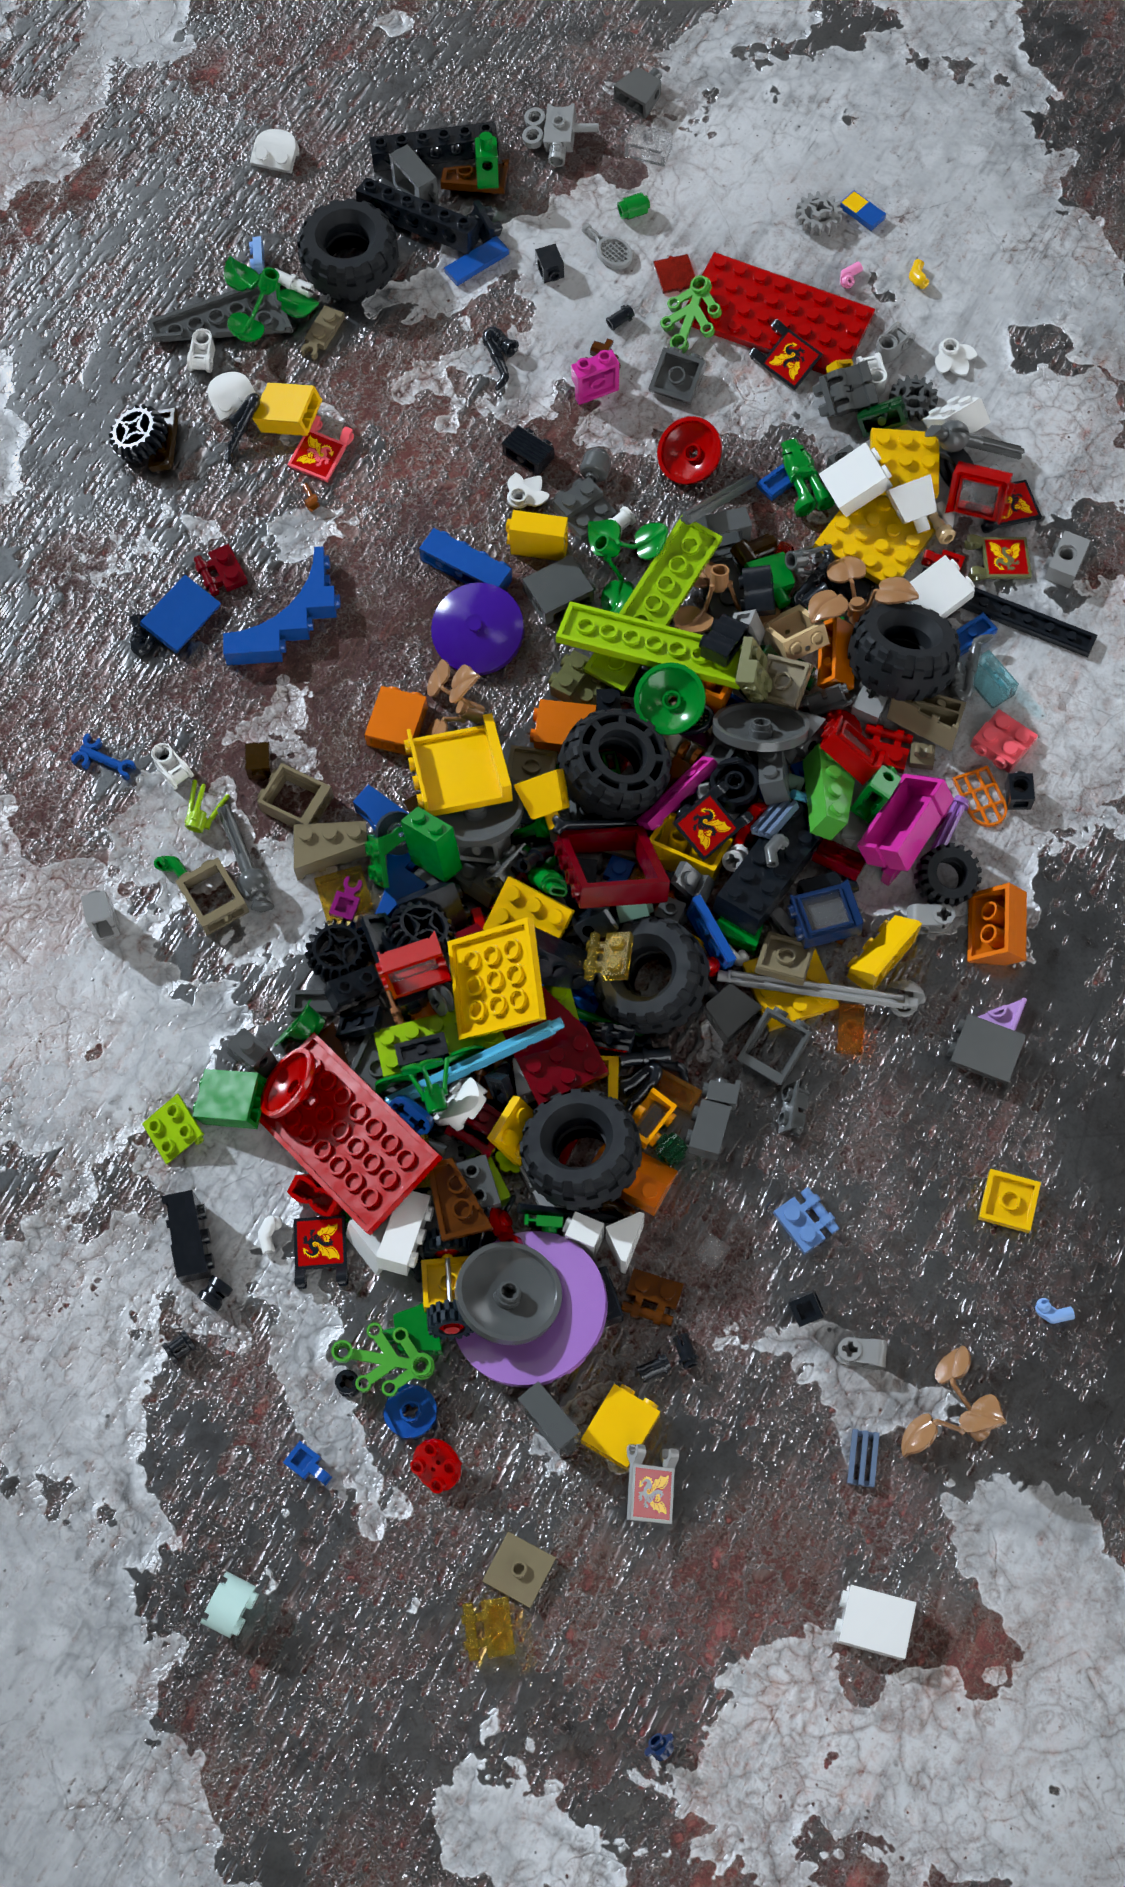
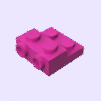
[571,350,619,405]

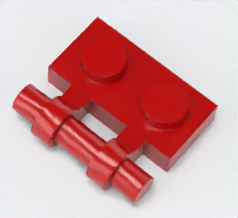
[865,724,913,774]

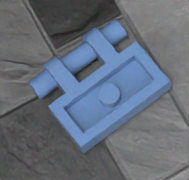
[773,1187,840,1255]

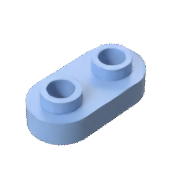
[249,236,265,275]

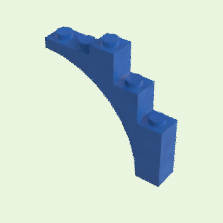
[223,546,341,665]
[353,784,428,919]

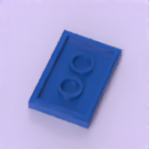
[140,575,221,654]
[686,894,737,971]

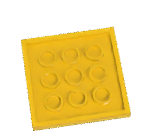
[813,495,936,585]
[447,917,546,1041]

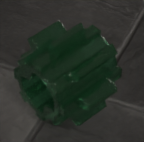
[654,1132,688,1166]

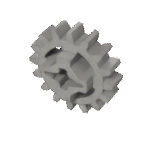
[795,191,843,236]

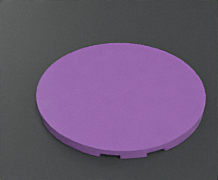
[455,1231,608,1388]

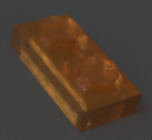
[649,1069,703,1115]

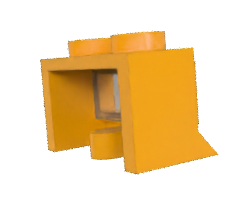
[632,1088,677,1150]

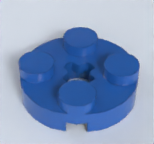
[383,1384,437,1439]

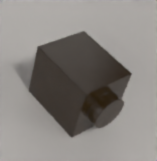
[245,742,273,781]

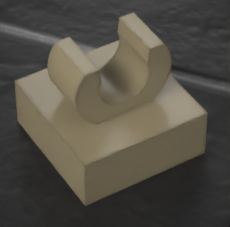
[909,742,936,770]

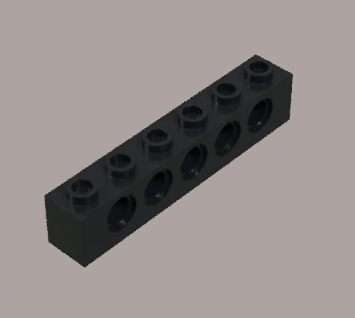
[369,121,499,172]
[355,177,479,254]

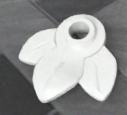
[935,338,977,376]
[507,473,550,509]

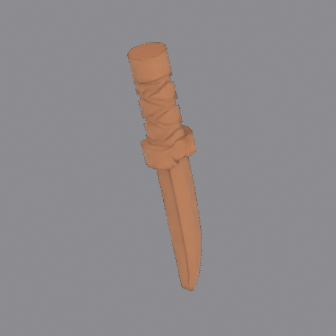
[386,991,405,1025]

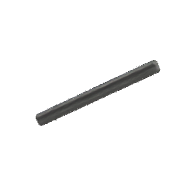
[680,474,758,525]

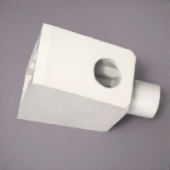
[885,474,937,534]

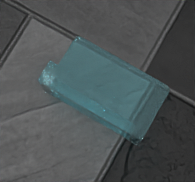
[973,650,1019,709]

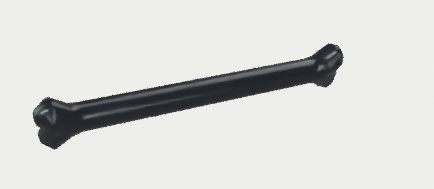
[552,815,655,835]

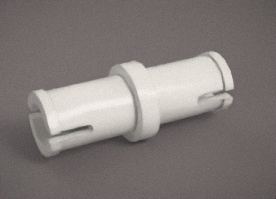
[275,268,315,298]

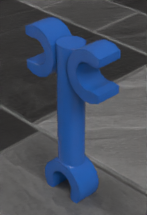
[71,733,136,780]

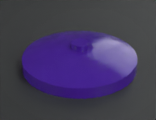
[431,583,525,675]

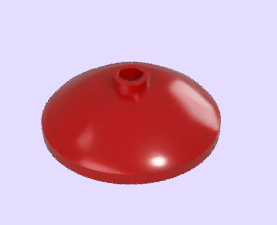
[657,416,722,485]
[260,1048,316,1118]

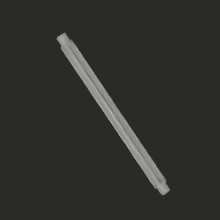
[717,970,918,1010]

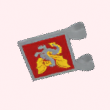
[627,1444,679,1524]

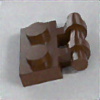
[621,1268,684,1327]

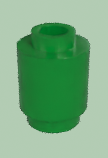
[617,192,650,220]

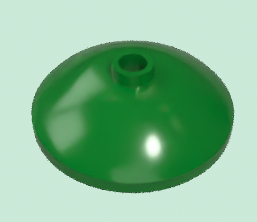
[634,662,706,735]

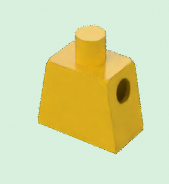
[514,768,570,830]

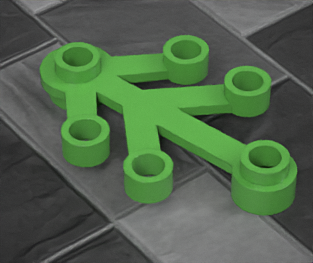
[660,275,722,353]
[331,1322,435,1397]

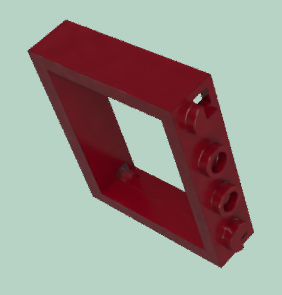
[553,826,670,909]

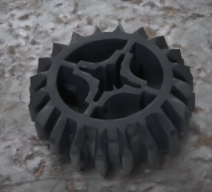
[109,404,168,464]
[388,901,455,964]
[305,918,372,981]

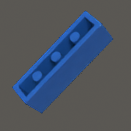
[419,528,512,590]

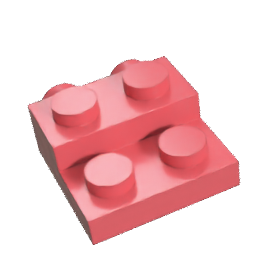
[970,709,1038,773]

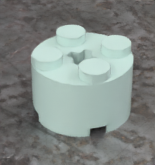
[200,1572,259,1638]

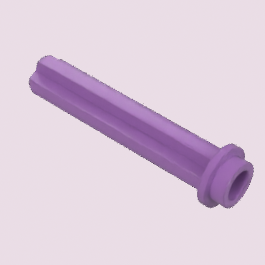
[931,795,969,850]

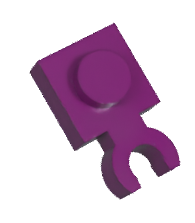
[329,876,363,922]

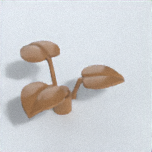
[808,556,919,625]
[674,561,781,634]
[425,659,485,736]
[901,1346,1007,1458]

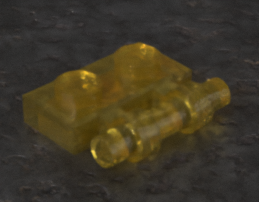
[583,931,634,981]
[461,1596,516,1662]

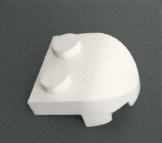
[250,129,299,174]
[208,372,255,422]
[433,1077,488,1131]

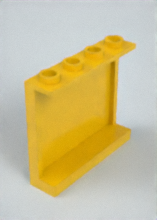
[404,713,513,816]

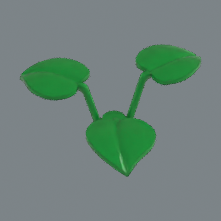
[224,256,319,342]
[588,519,668,614]
[375,1045,487,1114]

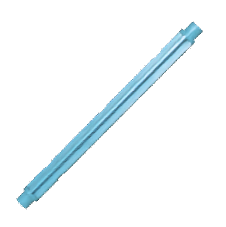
[384,1017,565,1107]

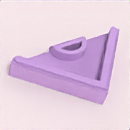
[978,998,1027,1031]

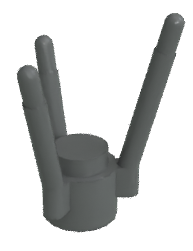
[785,544,832,579]

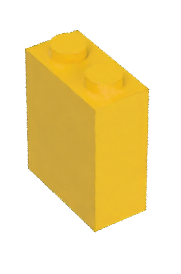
[252,383,322,436]
[506,510,568,561]
[581,1384,660,1471]

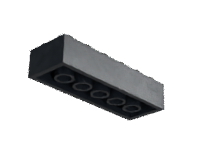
[712,798,824,936]

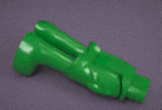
[781,438,835,517]
[521,845,568,897]

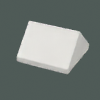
[606,1212,644,1274]
[346,1214,391,1275]

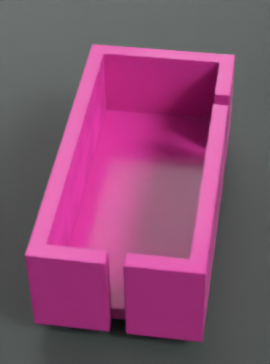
[857,774,954,872]

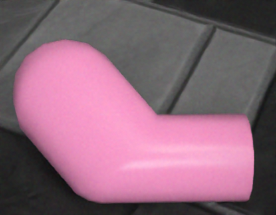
[840,261,863,289]

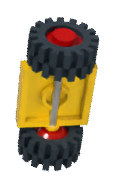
[421,1227,474,1340]

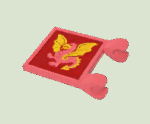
[287,415,354,483]

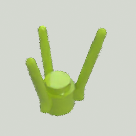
[184,779,230,833]

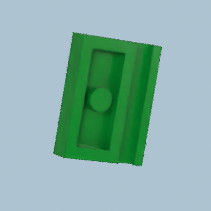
[524,1214,565,1234]

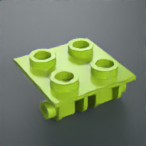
[142,1093,204,1165]

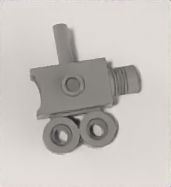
[522,103,599,167]

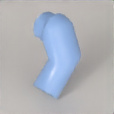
[1035,1298,1075,1324]

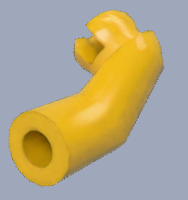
[909,259,929,289]

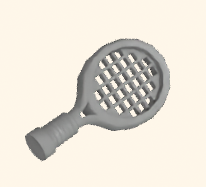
[582,223,633,269]

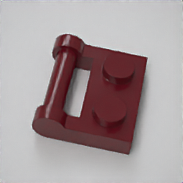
[444,1103,502,1160]

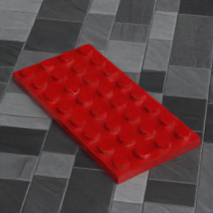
[680,252,875,375]
[259,1032,443,1236]

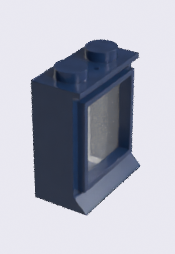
[786,879,864,949]

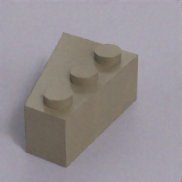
[887,694,967,751]
[294,821,369,881]

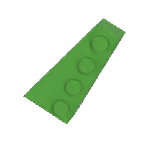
[803,743,855,840]

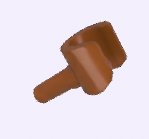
[302,483,320,512]

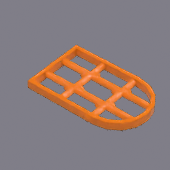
[952,765,1008,827]

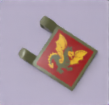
[964,534,1032,582]

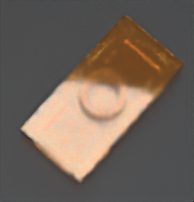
[836,1003,865,1055]

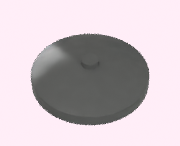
[712,701,810,752]
[435,775,524,848]
[455,1242,562,1345]

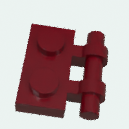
[193,543,248,597]

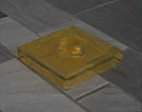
[314,865,374,924]

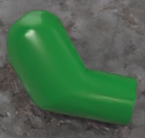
[154,856,188,879]

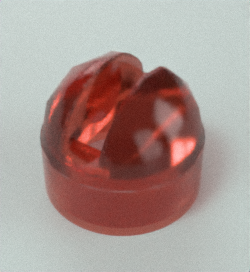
[775,541,794,555]

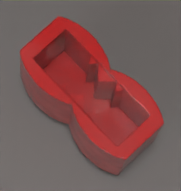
[287,1174,343,1216]

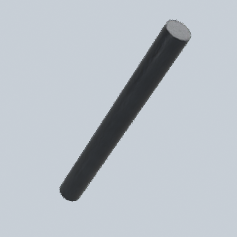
[517,1203,619,1223]

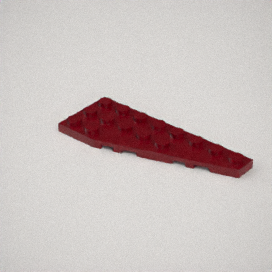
[454,923,609,1106]

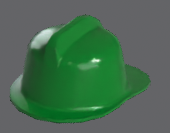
[274,999,325,1047]

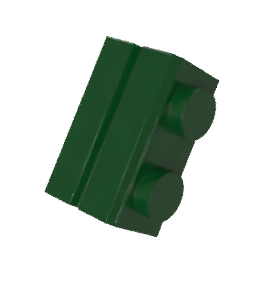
[857,396,908,438]

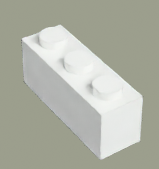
[376,1191,434,1276]

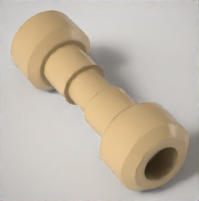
[927,506,956,544]

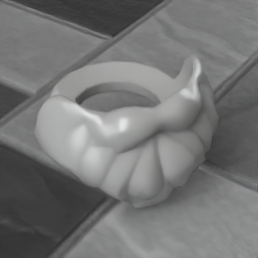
[885,980,925,1017]

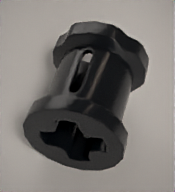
[162,1330,197,1364]
[335,1370,361,1398]

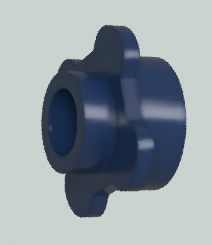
[644,1733,674,1761]

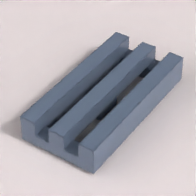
[750,801,799,839]
[847,1429,880,1488]

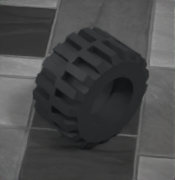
[914,843,982,907]

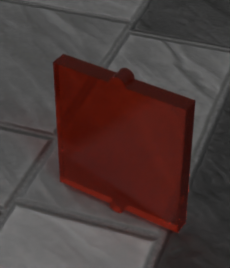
[653,254,695,294]

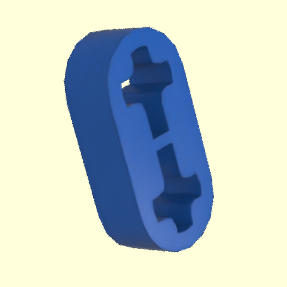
[389,1095,434,1137]

